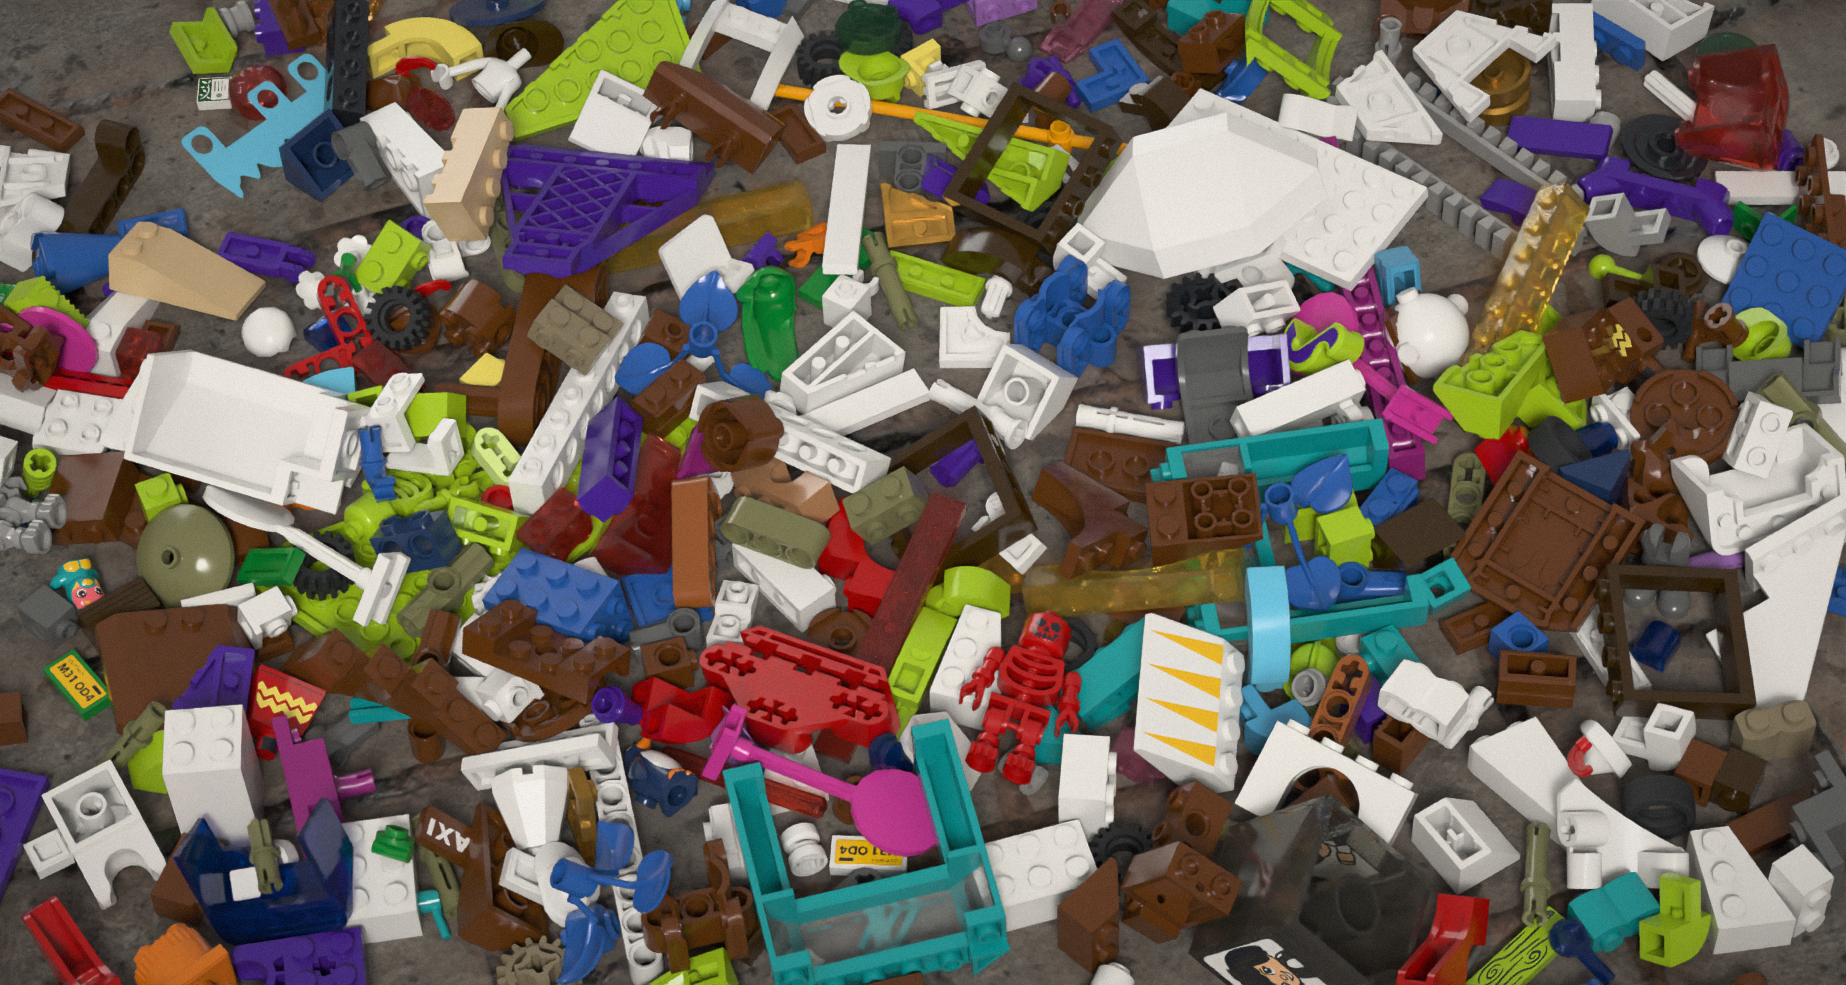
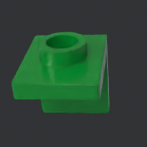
[1732,201,1798,241]

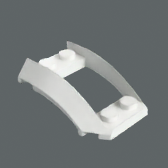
[679,0,804,111]

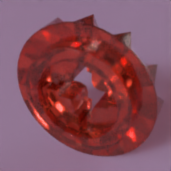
[405,87,455,132]

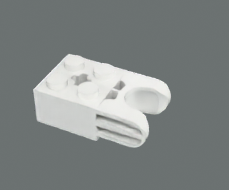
[41,759,167,910]

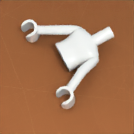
[431,48,532,111]

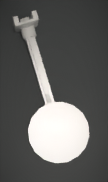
[203,485,411,626]

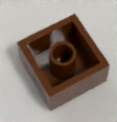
[1542,307,1625,404]

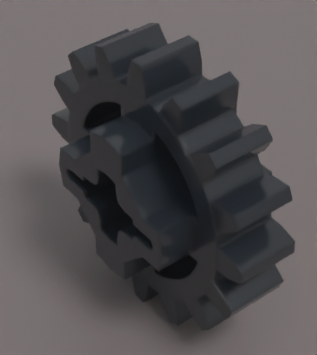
[1166,272,1237,334]

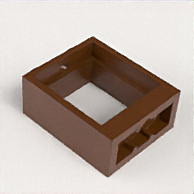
[1119,841,1243,929]

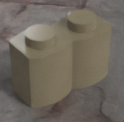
[1729,700,1817,761]

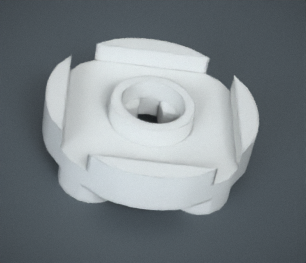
[804,75,872,142]

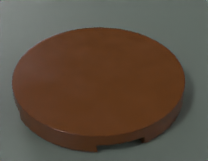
[1630,368,1739,465]
[502,675,607,742]

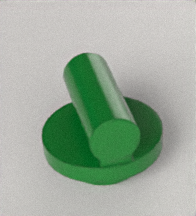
[371,825,415,863]

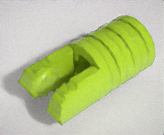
[22,448,57,499]

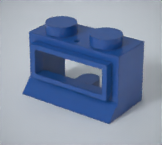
[1359,467,1420,546]

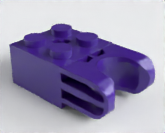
[229,927,370,985]

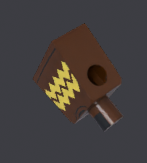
[1604,297,1667,384]

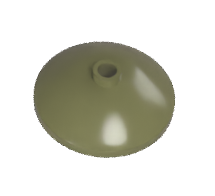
[136,504,235,609]

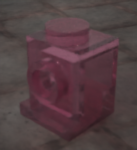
[1110,726,1165,786]

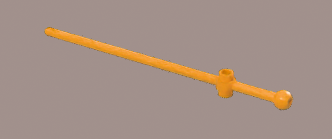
[774,84,1128,156]

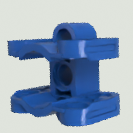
[1014,254,1131,378]

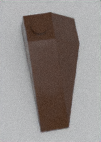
[457,802,549,952]

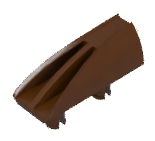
[643,61,787,175]

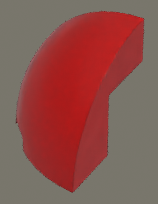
[631,677,734,744]

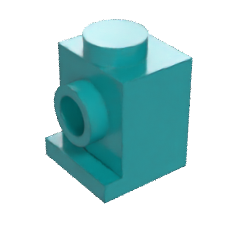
[1421,557,1472,617]

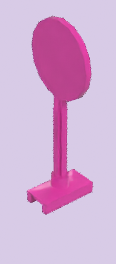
[1289,292,1453,445]
[0,306,99,373]
[702,704,936,857]

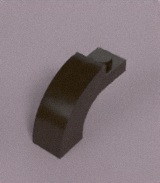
[939,227,1056,297]

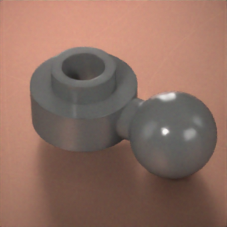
[979,21,1032,63]

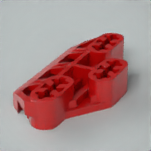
[699,625,901,754]

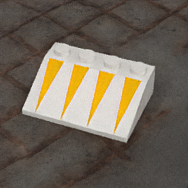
[1133,613,1245,794]

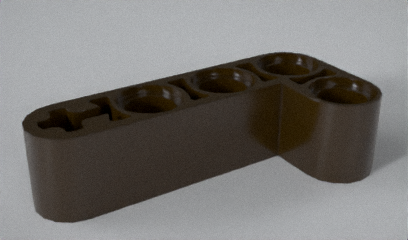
[55,119,145,234]

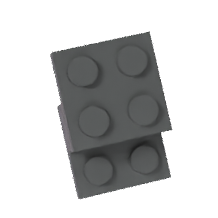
[1788,750,1846,903]

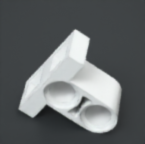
[1278,94,1358,142]
[0,192,64,272]
[1214,235,1295,290]

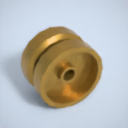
[1469,48,1531,127]

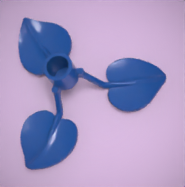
[614,270,773,399]
[1223,454,1353,612]
[550,821,674,984]

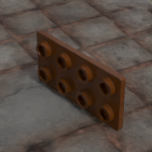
[1794,134,1846,249]

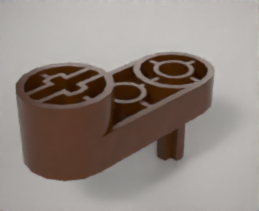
[434,260,609,447]

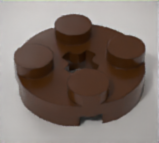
[806,608,879,663]

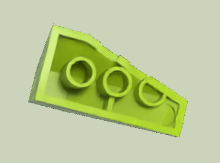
[1433,330,1548,440]

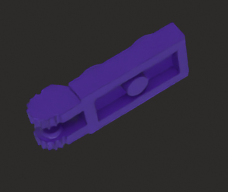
[217,232,317,283]

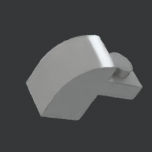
[1584,193,1671,256]

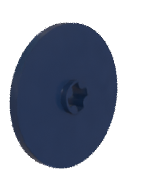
[449,0,547,27]

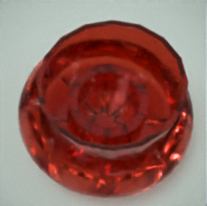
[228,64,288,121]

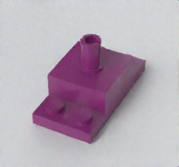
[272,715,377,883]

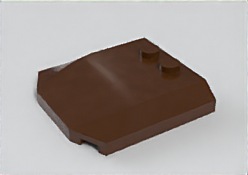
[1450,450,1647,633]
[95,604,257,735]

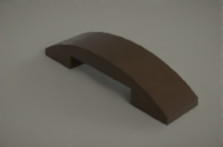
[1111,0,1227,92]

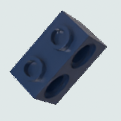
[369,510,462,574]

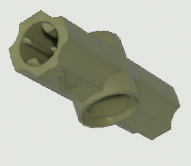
[1757,371,1846,461]
[396,543,494,639]

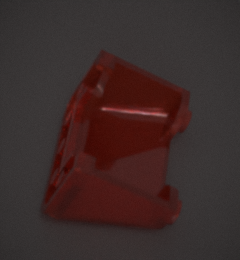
[1675,43,1790,172]

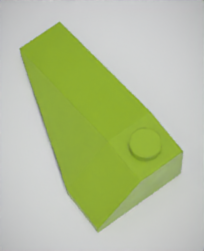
[1515,299,1587,432]

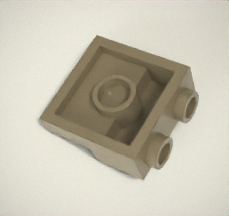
[527,284,624,376]

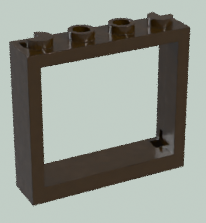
[942,81,1123,256]
[887,405,1038,595]
[1593,564,1757,720]

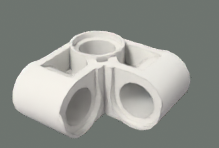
[422,219,491,282]

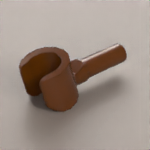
[1051,0,1070,23]

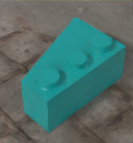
[1060,617,1145,732]

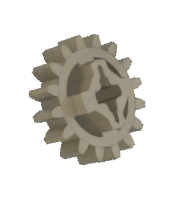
[496,936,583,985]

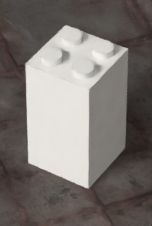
[162,705,264,848]

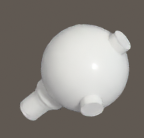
[1384,287,1469,381]

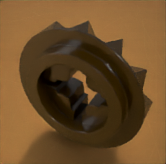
[1656,252,1709,299]

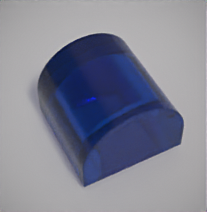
[303,310,352,353]
[1630,620,1681,673]

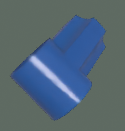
[1335,562,1407,604]

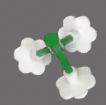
[296,235,376,319]

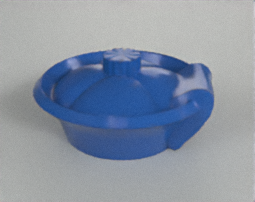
[1212,56,1268,105]

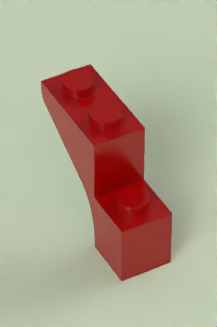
[818,497,902,623]
[1396,894,1490,985]
[20,896,123,985]

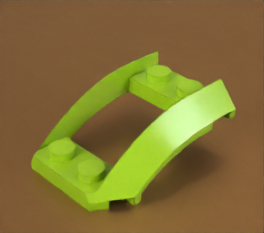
[1245,0,1343,100]

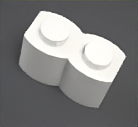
[1378,659,1470,742]

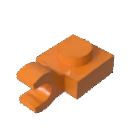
[784,222,827,268]

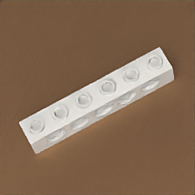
[689,381,891,494]

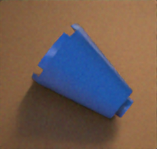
[30,232,121,295]

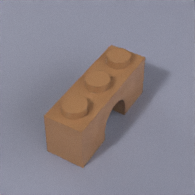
[730,457,840,524]

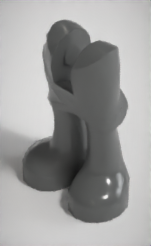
[1623,523,1691,620]

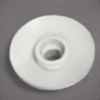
[1697,235,1750,285]

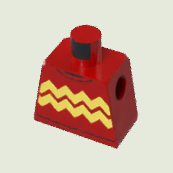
[246,664,326,761]

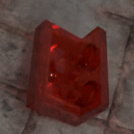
[351,339,426,394]
[516,488,593,562]

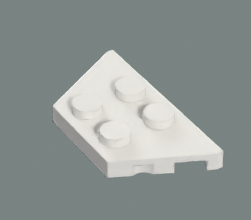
[1335,50,1443,145]

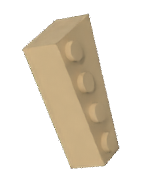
[423,107,514,242]

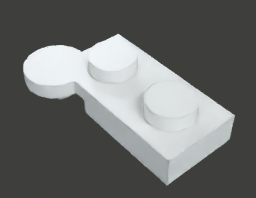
[971,492,1047,575]

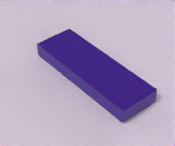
[1507,115,1613,160]

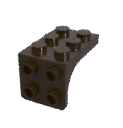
[1471,0,1553,36]

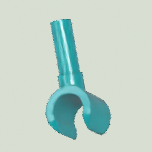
[417,889,451,940]

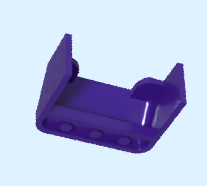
[1136,334,1291,410]

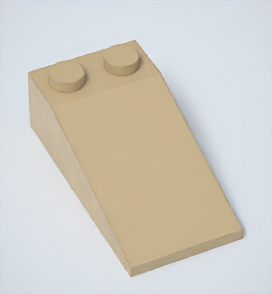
[108,221,266,321]

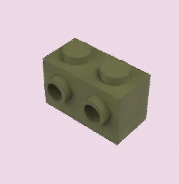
[842,466,934,545]

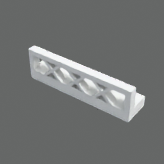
[461,722,619,791]

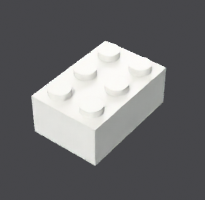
[332,814,423,944]
[971,819,1097,932]

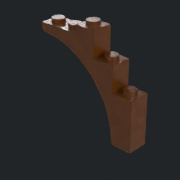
[279,628,507,756]

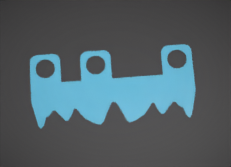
[181,54,325,198]

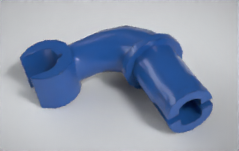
[358,425,397,503]

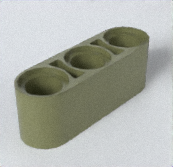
[720,496,831,569]

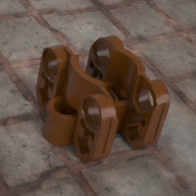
[641,838,756,974]

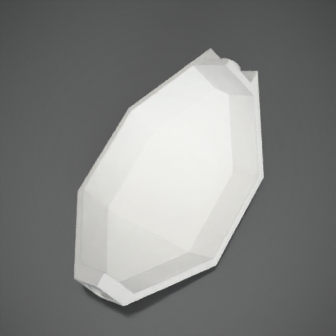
[1078,112,1328,279]

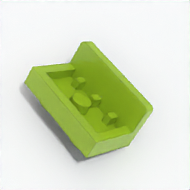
[169,7,238,74]
[354,220,432,294]

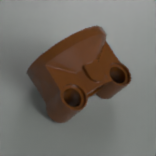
[1373,0,1473,46]

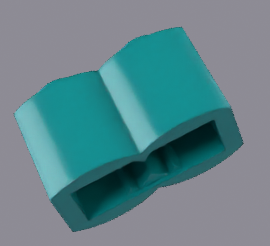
[1567,871,1660,954]

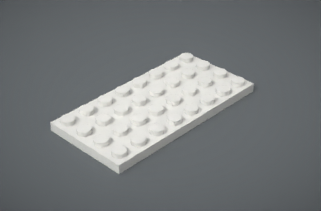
[1167,88,1428,291]

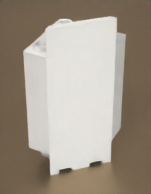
[99,350,371,514]

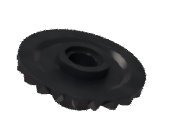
[1620,114,1709,183]

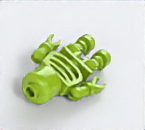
[344,422,495,546]

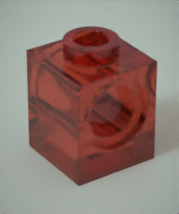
[115,327,165,380]

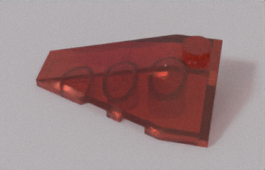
[588,432,681,575]

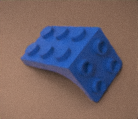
[482,548,634,645]

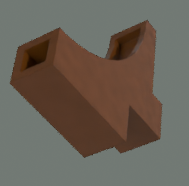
[1031,461,1149,580]

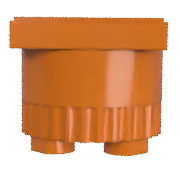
[133,923,238,985]

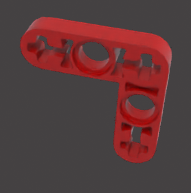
[282,275,378,379]

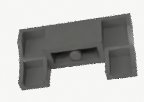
[1695,337,1843,407]

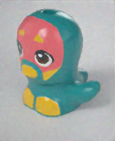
[49,558,105,611]

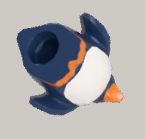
[622,737,698,817]

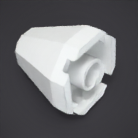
[491,765,568,857]

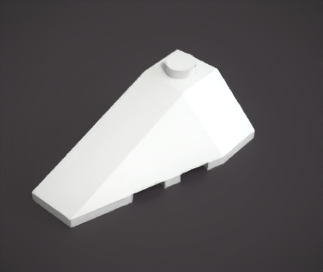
[84,290,160,378]

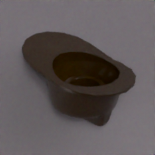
[484,19,564,69]

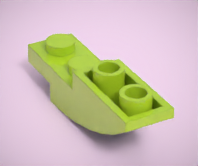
[885,607,958,745]

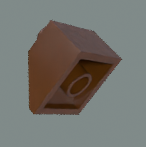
[1057,857,1120,975]

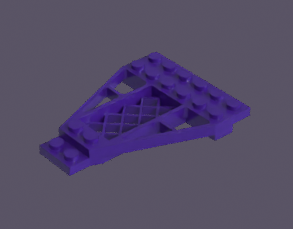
[500,143,715,278]

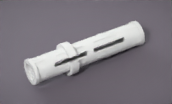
[1076,404,1185,444]

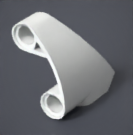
[1557,778,1689,889]

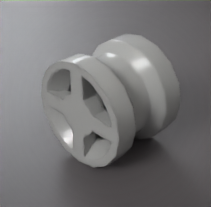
[218,0,255,38]

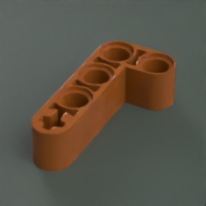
[672,476,722,609]
[1294,655,1373,814]

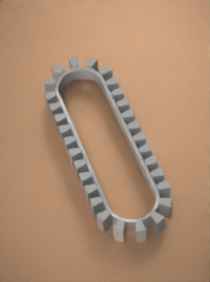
[1326,65,1589,270]

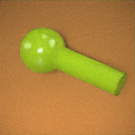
[1588,254,1643,280]

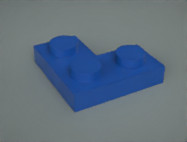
[1075,38,1150,113]

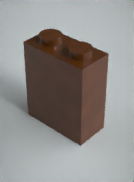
[49,451,140,546]

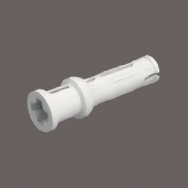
[929,379,1029,449]

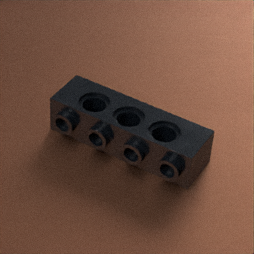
[324,0,369,128]

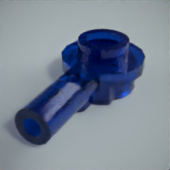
[868,732,913,772]
[1548,919,1616,985]

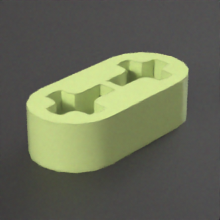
[471,428,521,487]

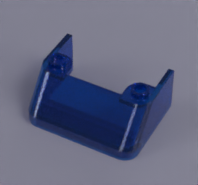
[173,797,354,945]

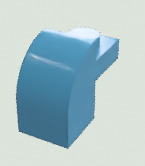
[1239,684,1313,756]

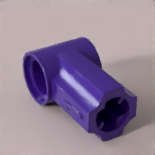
[930,439,985,489]

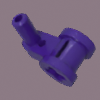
[1017,56,1081,109]

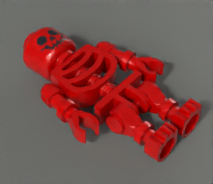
[958,611,1082,785]

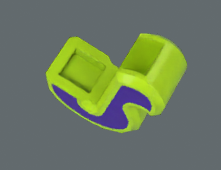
[1284,318,1364,377]

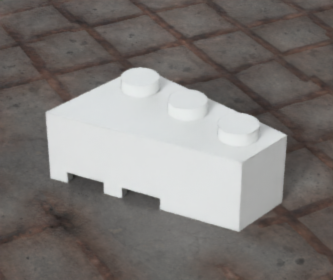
[1547,3,1601,123]
[780,310,906,415]
[929,604,1002,736]
[1686,826,1796,955]

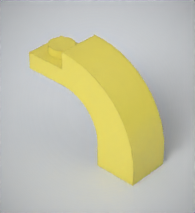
[367,17,484,81]

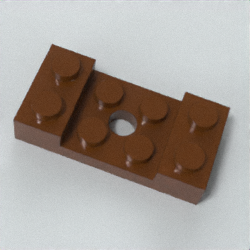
[462,599,631,705]

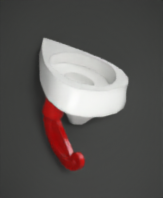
[1567,720,1632,779]

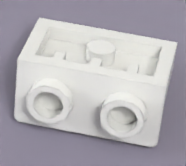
[1590,387,1640,460]
[1722,391,1793,478]

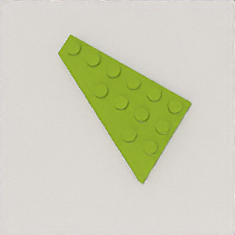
[504,0,702,142]

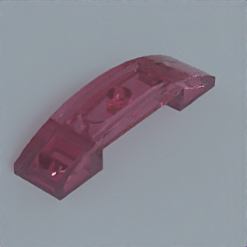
[1038,0,1125,64]

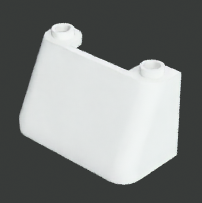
[1670,423,1846,555]

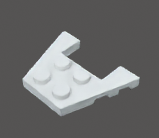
[1413,10,1556,123]
[0,145,71,207]

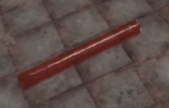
[662,746,828,819]

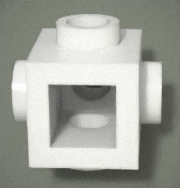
[947,64,1008,118]

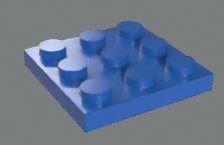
[1721,211,1846,348]

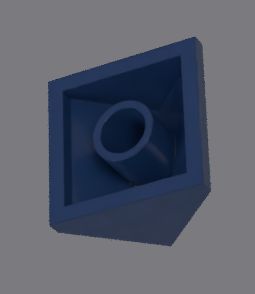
[279,108,354,202]
[1559,449,1631,506]

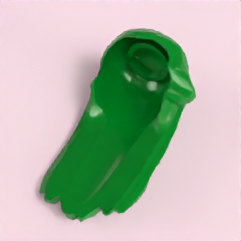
[736,266,800,382]

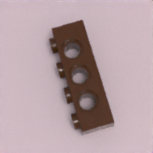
[1121,781,1233,944]

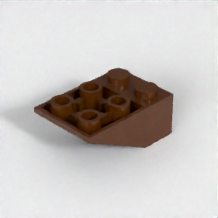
[1145,473,1263,569]

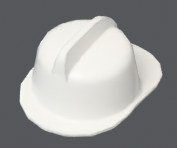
[534,841,600,928]

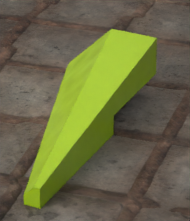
[913,111,1070,212]

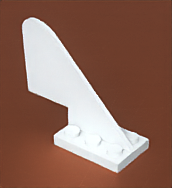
[1706,495,1846,709]

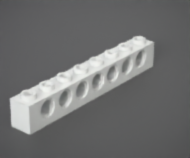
[508,292,650,518]

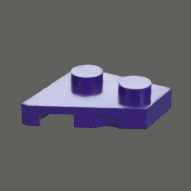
[172,645,255,715]

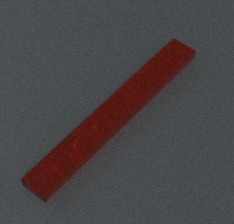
[813,492,968,765]

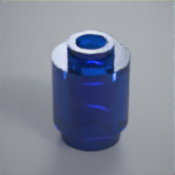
[1574,421,1618,458]

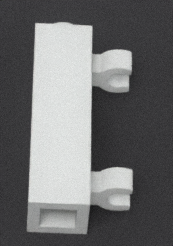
[1230,359,1366,438]

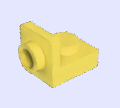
[900,39,941,97]

